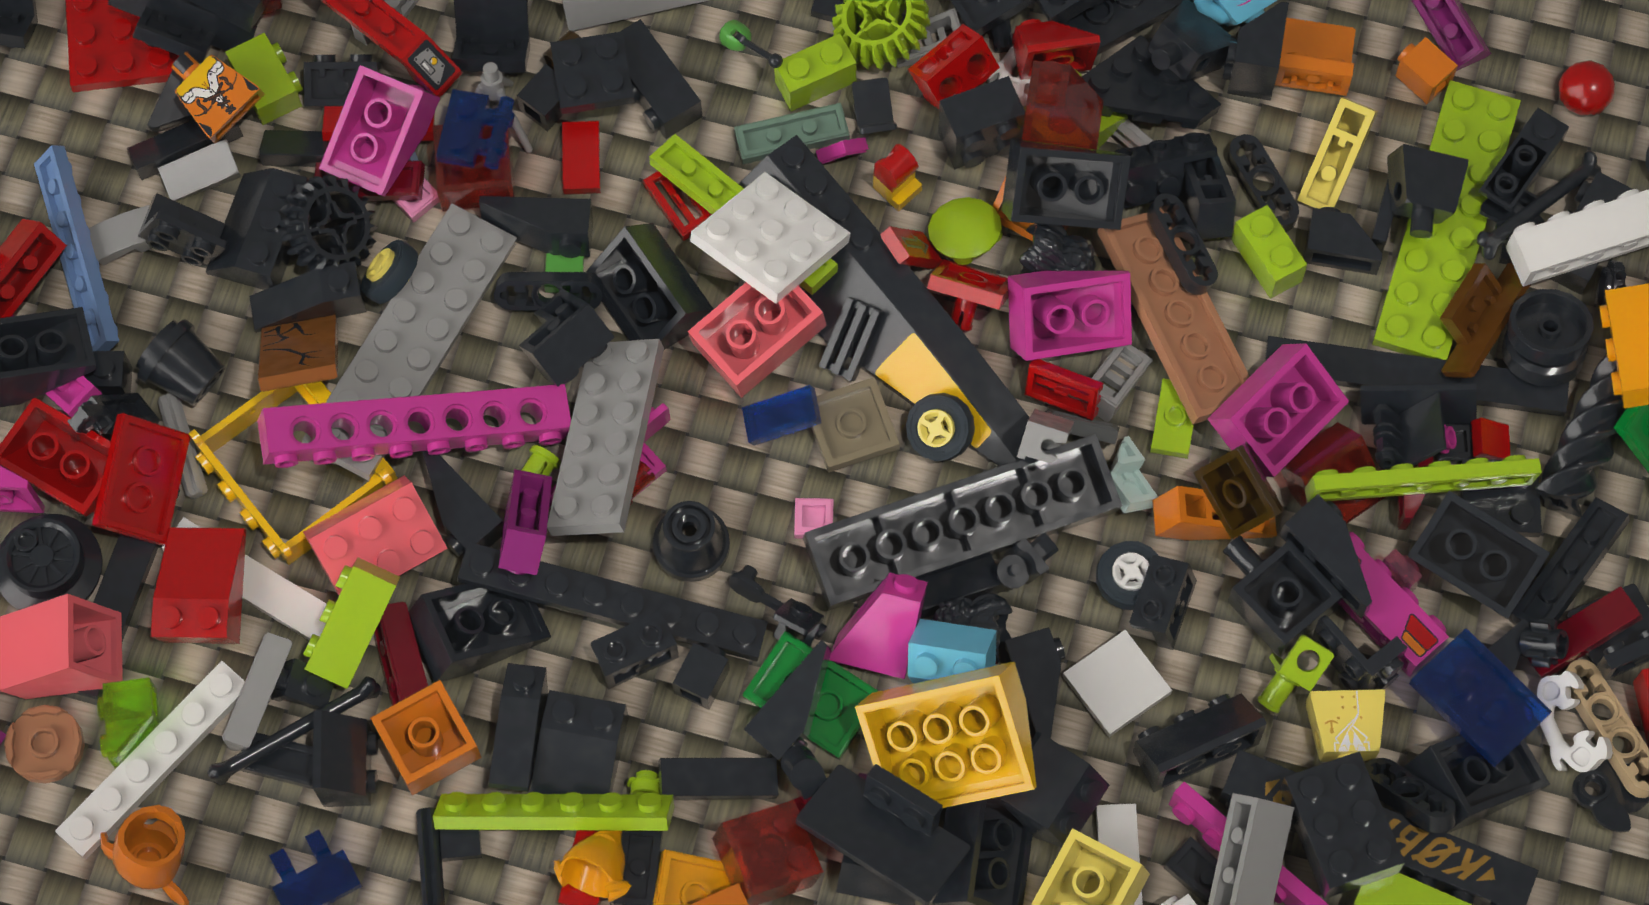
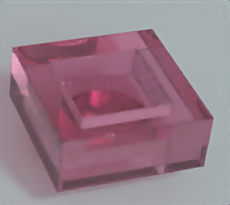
[1383,549,1423,592]

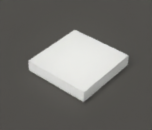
[1062,630,1172,737]

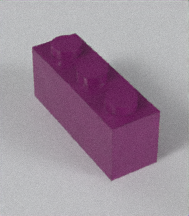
[498,469,552,575]

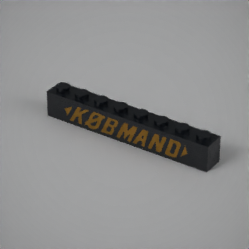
[1219,749,1539,905]

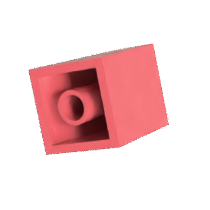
[0,594,123,699]

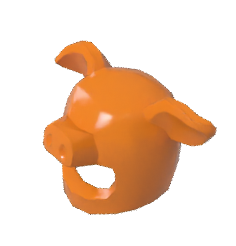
[100,805,189,905]

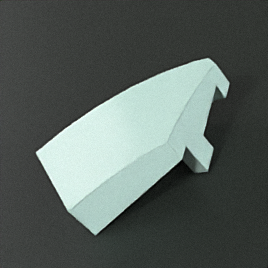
[1110,436,1158,513]

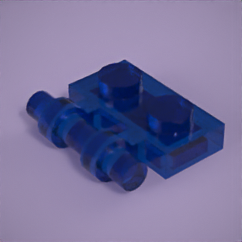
[436,89,515,170]

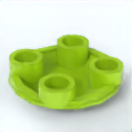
[928,197,1003,265]

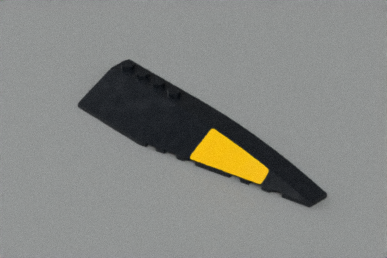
[739,135,1047,466]

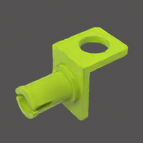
[1257,635,1334,713]

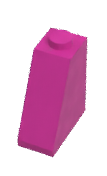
[829,573,928,679]

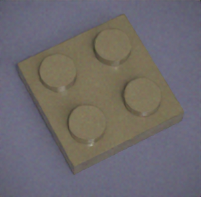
[803,377,900,473]

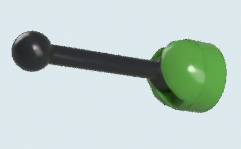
[719,20,783,68]

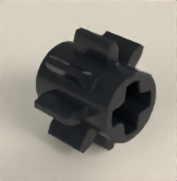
[1520,618,1569,668]

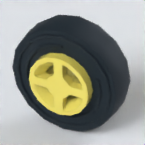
[361,239,418,304]
[906,393,975,461]

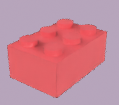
[688,282,827,398]
[303,475,448,596]

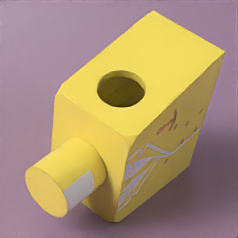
[1306,689,1385,762]

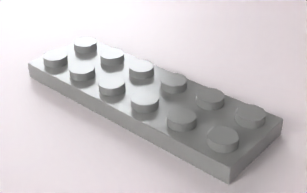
[547,339,664,536]

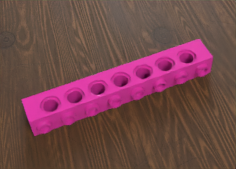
[257,384,571,468]

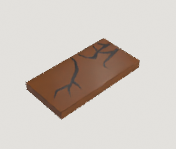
[258,315,338,392]

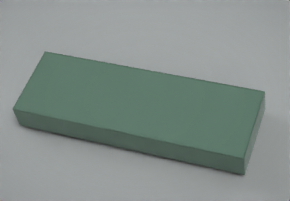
[734,103,850,165]

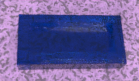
[742,385,822,446]

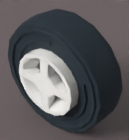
[1096,541,1159,610]

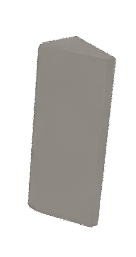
[222,632,292,751]

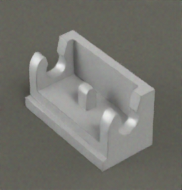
[1017,409,1075,462]

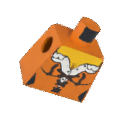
[171,52,265,143]

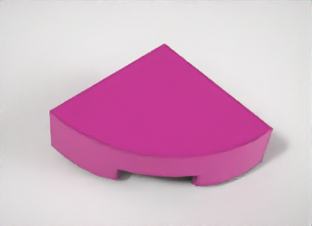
[816,137,869,164]

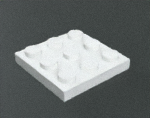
[690,172,850,304]

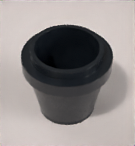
[136,319,226,406]
[653,501,730,582]

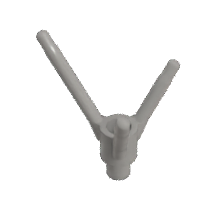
[451,62,533,153]

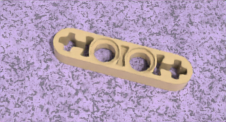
[1565,659,1649,798]

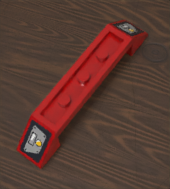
[320,0,463,97]

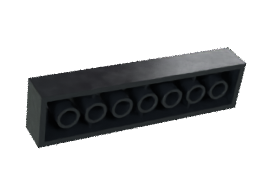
[803,434,1122,611]

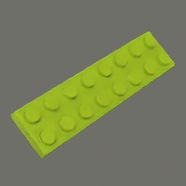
[1372,80,1521,361]

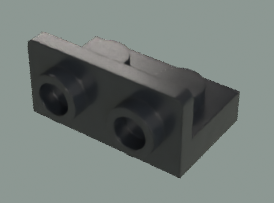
[304,54,381,106]
[1129,555,1197,650]
[591,611,679,689]

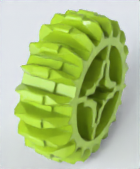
[832,0,931,71]

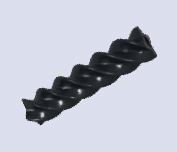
[1534,352,1627,517]

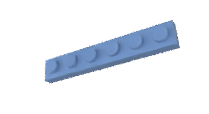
[34,145,119,351]

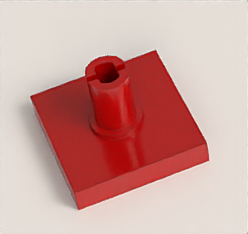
[927,259,1008,331]

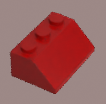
[0,398,111,516]

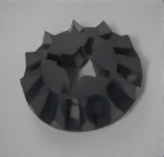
[1597,260,1627,312]

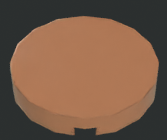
[4,705,85,784]

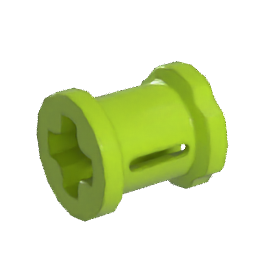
[521,445,561,476]

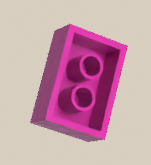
[1207,343,1349,477]

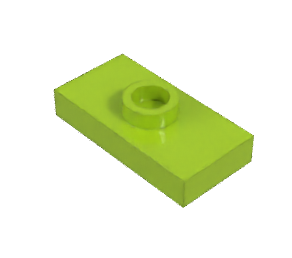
[1150,378,1194,459]

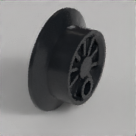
[0,514,103,610]

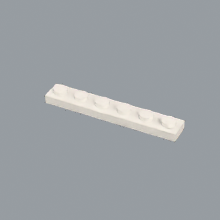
[55,661,245,860]

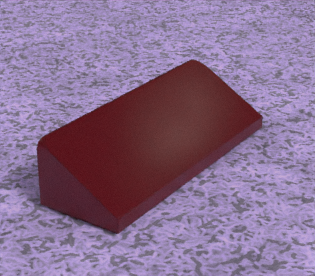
[1527,586,1643,679]
[374,602,428,706]

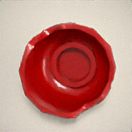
[1559,60,1616,115]

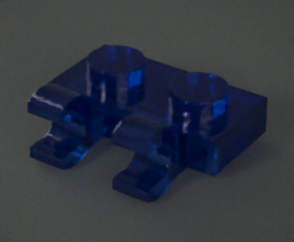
[269,830,363,905]

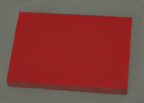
[92,413,190,546]

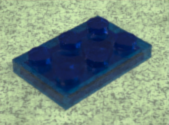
[1409,628,1552,768]

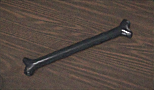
[1477,151,1602,260]
[207,676,381,785]

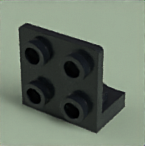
[138,193,228,266]
[1566,584,1649,681]

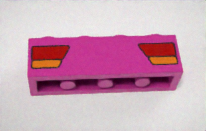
[1339,531,1449,677]

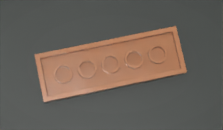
[1097,209,1250,425]

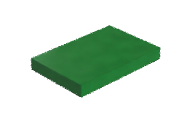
[742,631,878,760]

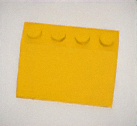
[855,662,1037,808]

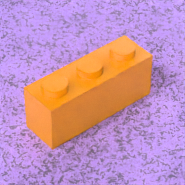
[1599,283,1649,409]

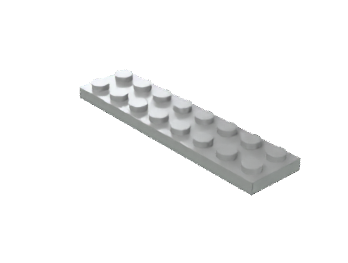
[302,204,517,481]

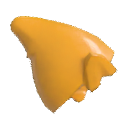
[554,830,632,902]

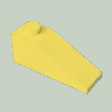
[1297,97,1378,209]

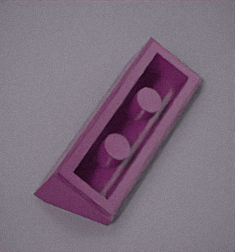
[1411,0,1491,71]

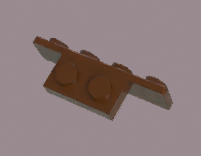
[1440,263,1531,378]

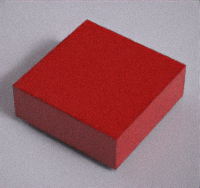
[1472,417,1511,460]

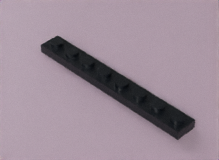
[457,542,768,662]

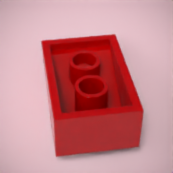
[151,527,246,644]

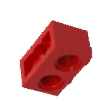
[908,24,1000,109]

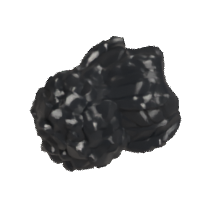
[1019,223,1096,274]
[931,593,1013,664]

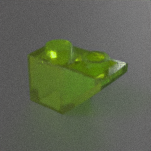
[97,677,159,769]

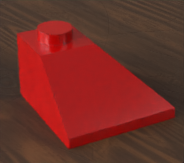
[1012,19,1101,80]

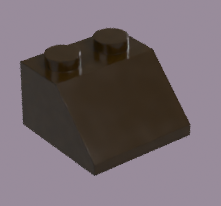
[1193,443,1284,540]

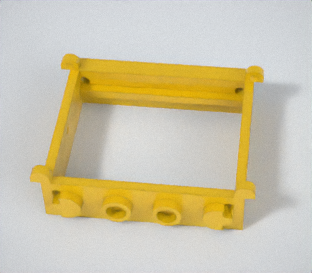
[188,381,397,565]

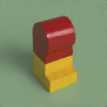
[873,144,922,212]

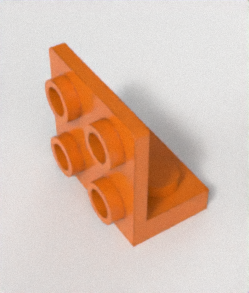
[1275,18,1356,96]

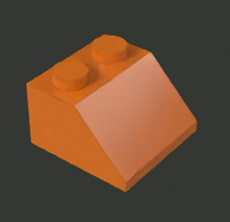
[371,680,481,796]

